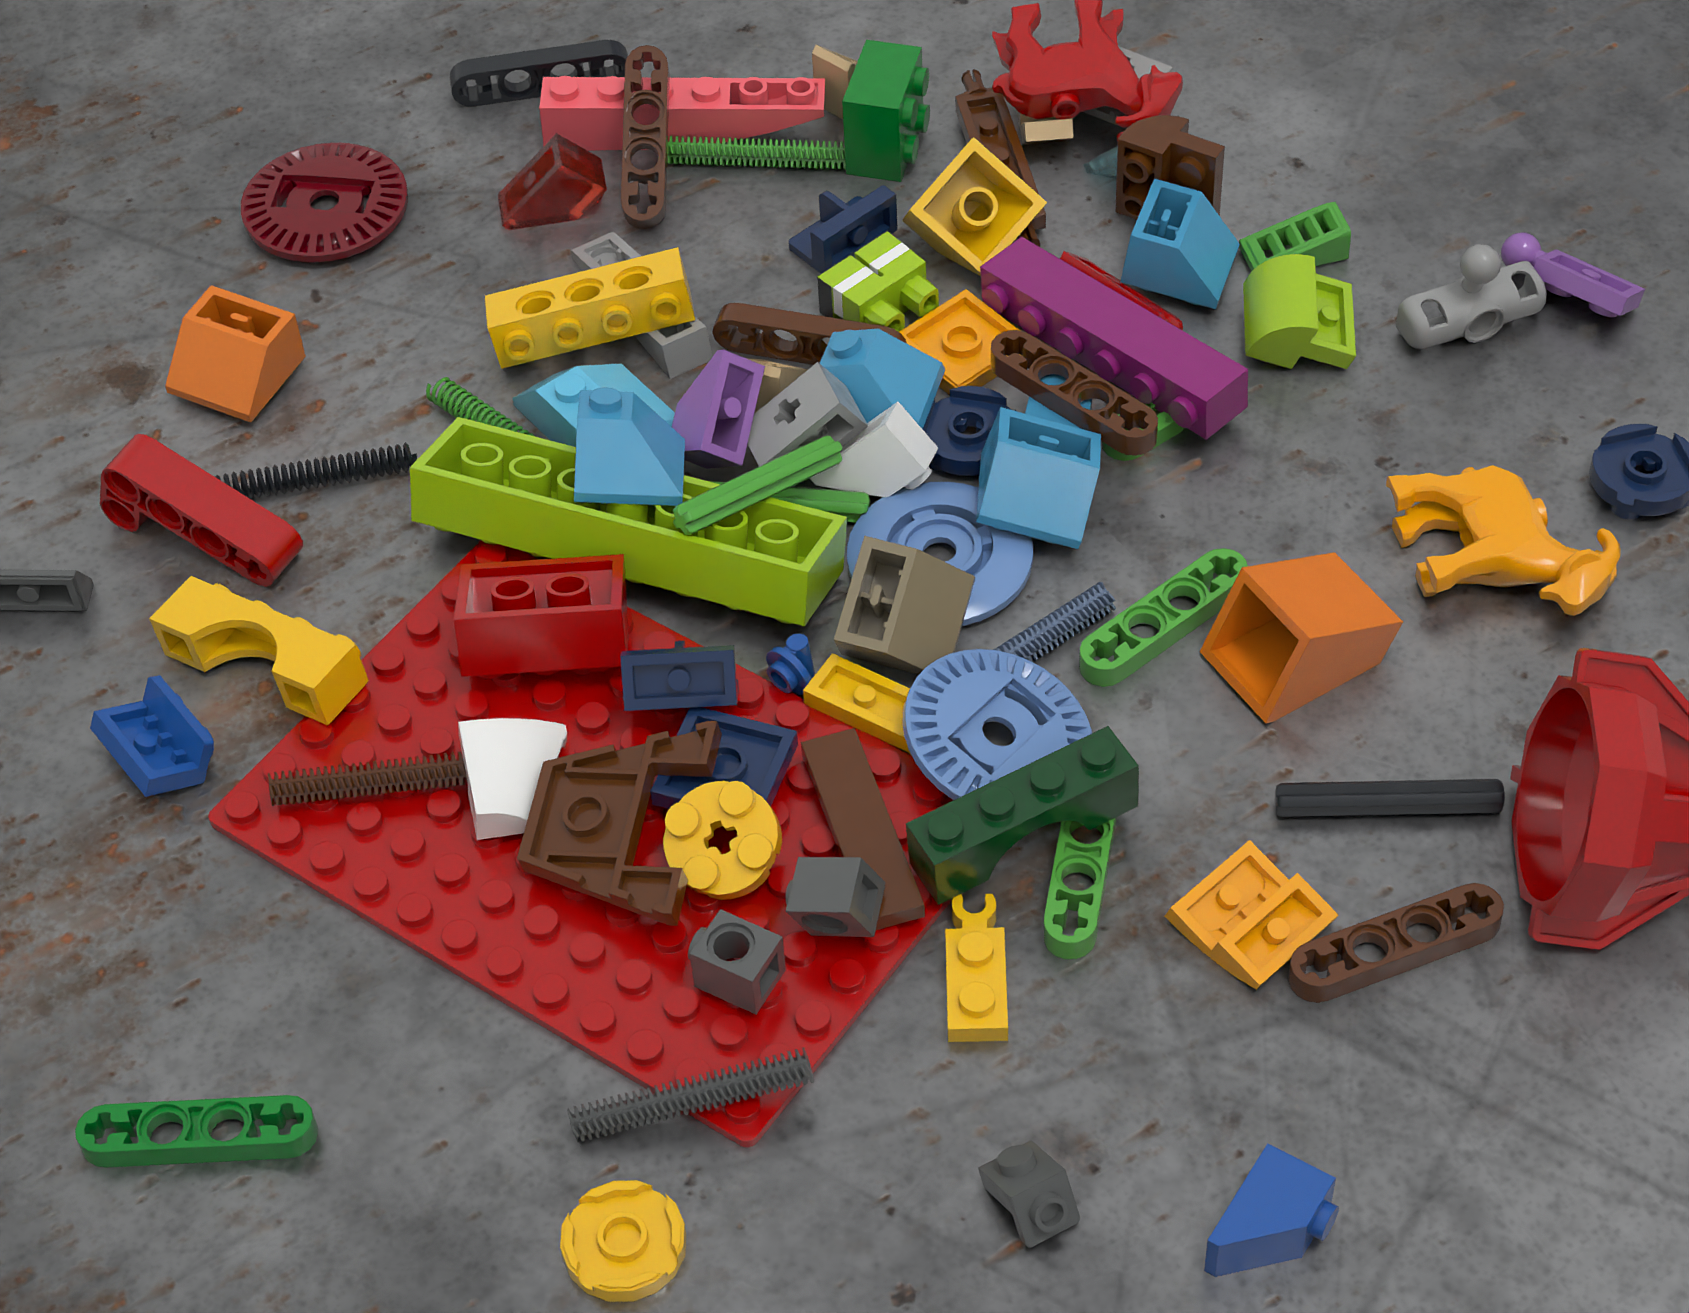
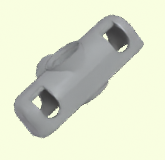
[1396,244,1547,350]

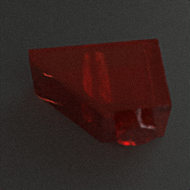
[498,133,607,230]

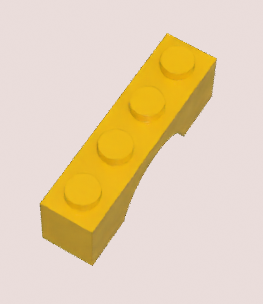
[149,576,369,725]

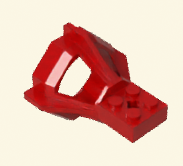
[1510,648,1689,950]

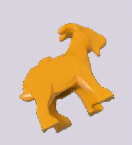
[1386,465,1621,616]

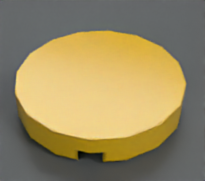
[560,1180,686,1302]

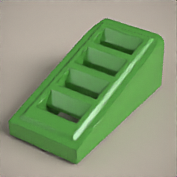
[1239,202,1351,272]

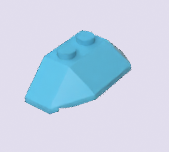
[512,364,675,447]

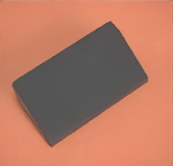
[0,569,94,611]

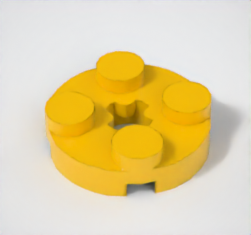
[663,781,782,900]

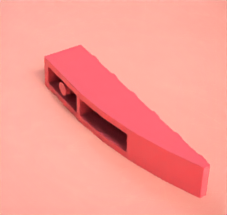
[539,76,825,151]

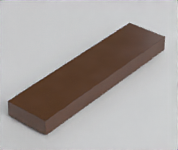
[801,728,925,930]

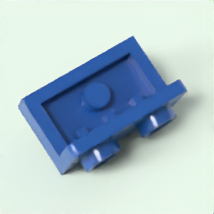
[90,675,214,797]

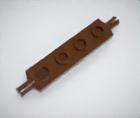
[955,69,1046,247]

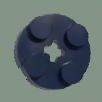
[923,386,1016,476]
[1589,424,1689,520]

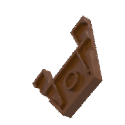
[517,721,722,926]

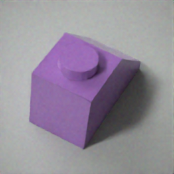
[672,349,765,469]

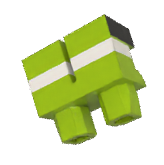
[817,231,939,332]

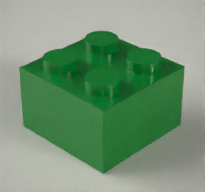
[842,40,930,182]

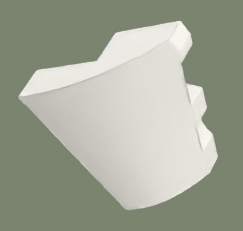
[458,718,567,840]

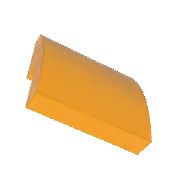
[1164,840,1339,990]

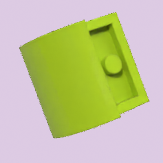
[1243,254,1356,369]

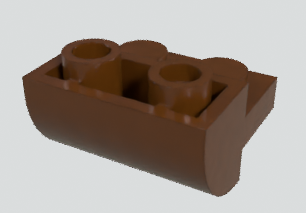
[1115,115,1225,220]

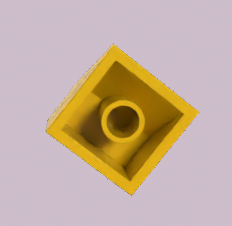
[902,137,1047,276]

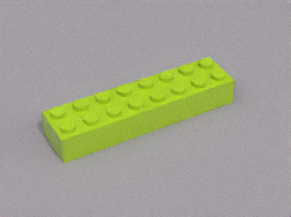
[410,417,847,626]

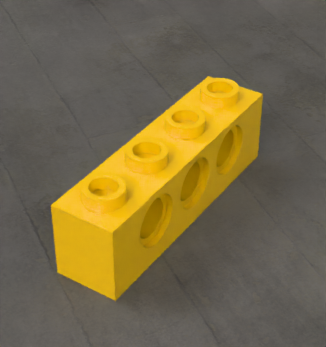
[485,247,696,369]

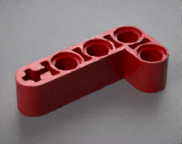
[100,434,303,587]

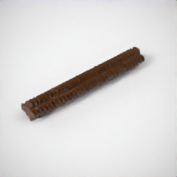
[268,752,468,806]

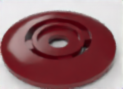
[241,143,408,262]

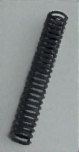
[215,442,417,499]

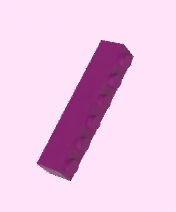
[980,237,1248,440]

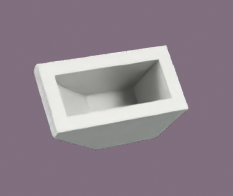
[810,402,938,497]

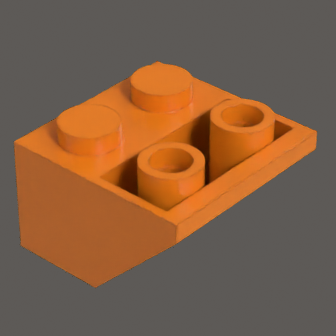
[165,285,306,423]

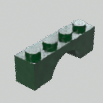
[906,726,1139,905]

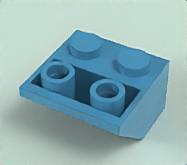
[1120,178,1240,309]
[976,407,1101,549]

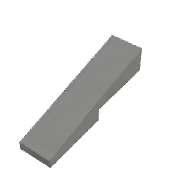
[571,231,713,379]

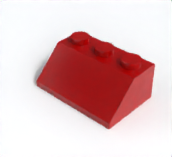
[453,554,628,679]

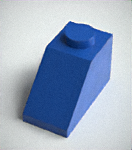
[1204,1143,1339,1277]

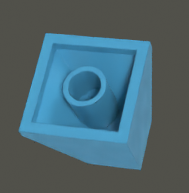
[820,329,945,429]
[574,387,685,506]

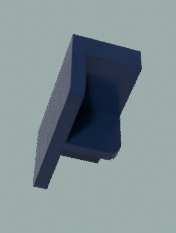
[788,185,898,274]
[620,641,739,711]

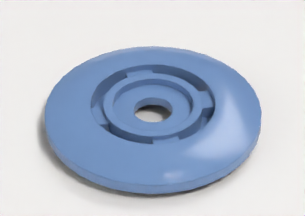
[847,482,1033,626]
[902,649,1092,800]

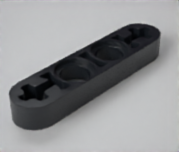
[450,40,628,106]

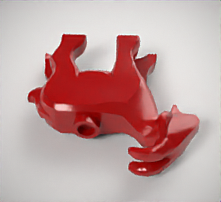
[992,0,1183,141]

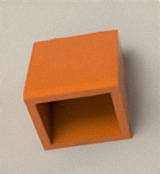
[1199,552,1403,723]

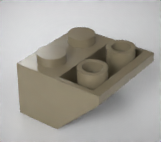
[834,536,975,675]

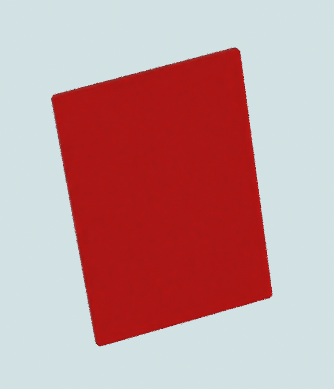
[208,540,953,1147]

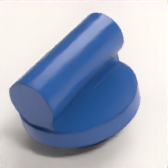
[766,633,815,695]

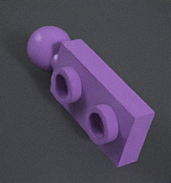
[1501,232,1645,317]

